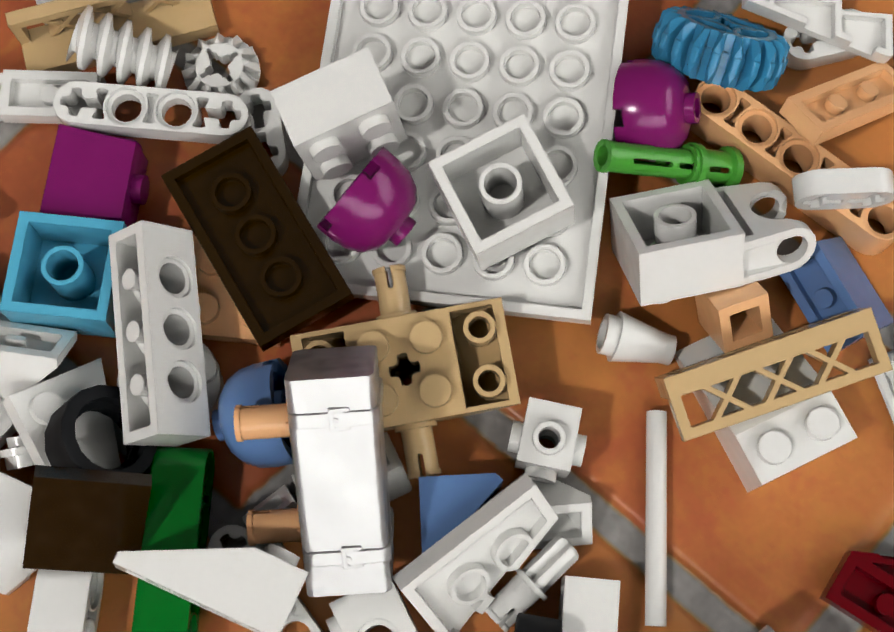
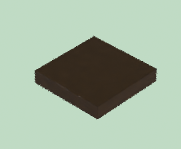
[23,465,152,574]

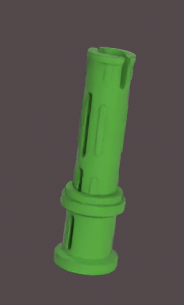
[593,139,744,187]

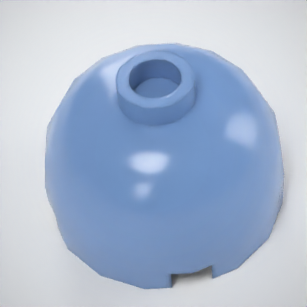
[212,358,293,468]

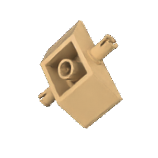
[290,264,521,480]

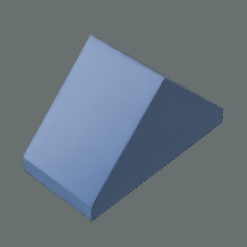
[419,473,503,553]

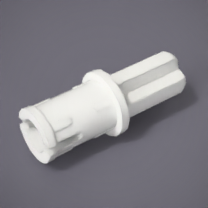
[485,535,579,632]

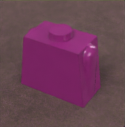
[39,124,149,227]

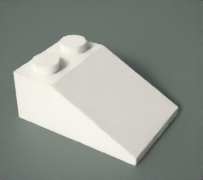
[674,318,858,493]
[112,543,309,632]

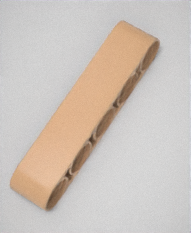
[690,81,894,256]

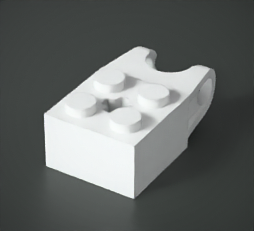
[609,179,817,307]

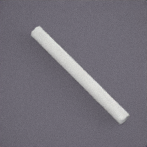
[645,410,667,627]

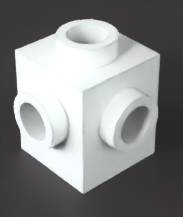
[507,397,587,484]

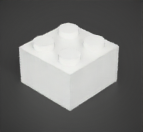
[269,46,408,181]
[428,113,575,271]

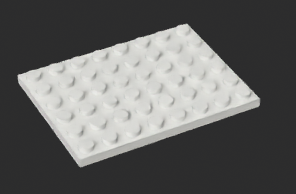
[297,0,629,325]

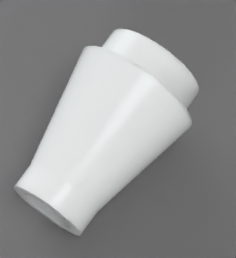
[596,311,677,365]

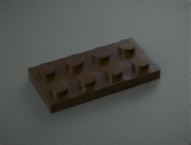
[161,126,354,352]

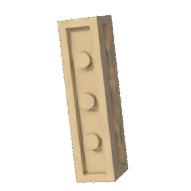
[5,0,220,71]
[654,307,893,442]

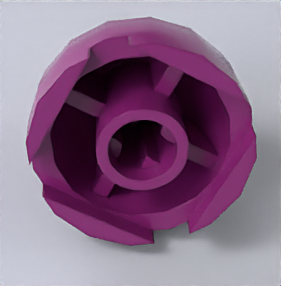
[613,59,701,160]
[316,147,417,253]

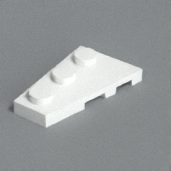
[2,358,121,469]
[392,473,559,632]

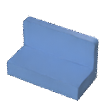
[780,236,894,354]

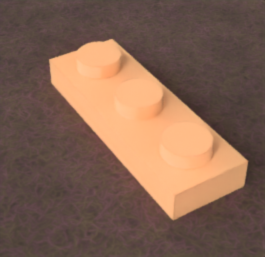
[779,63,894,146]

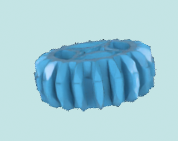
[651,6,790,92]

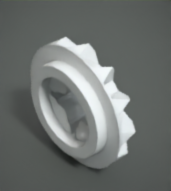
[181,32,261,97]

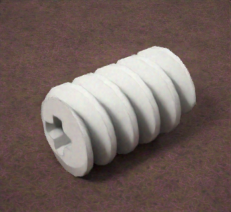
[66,5,179,88]

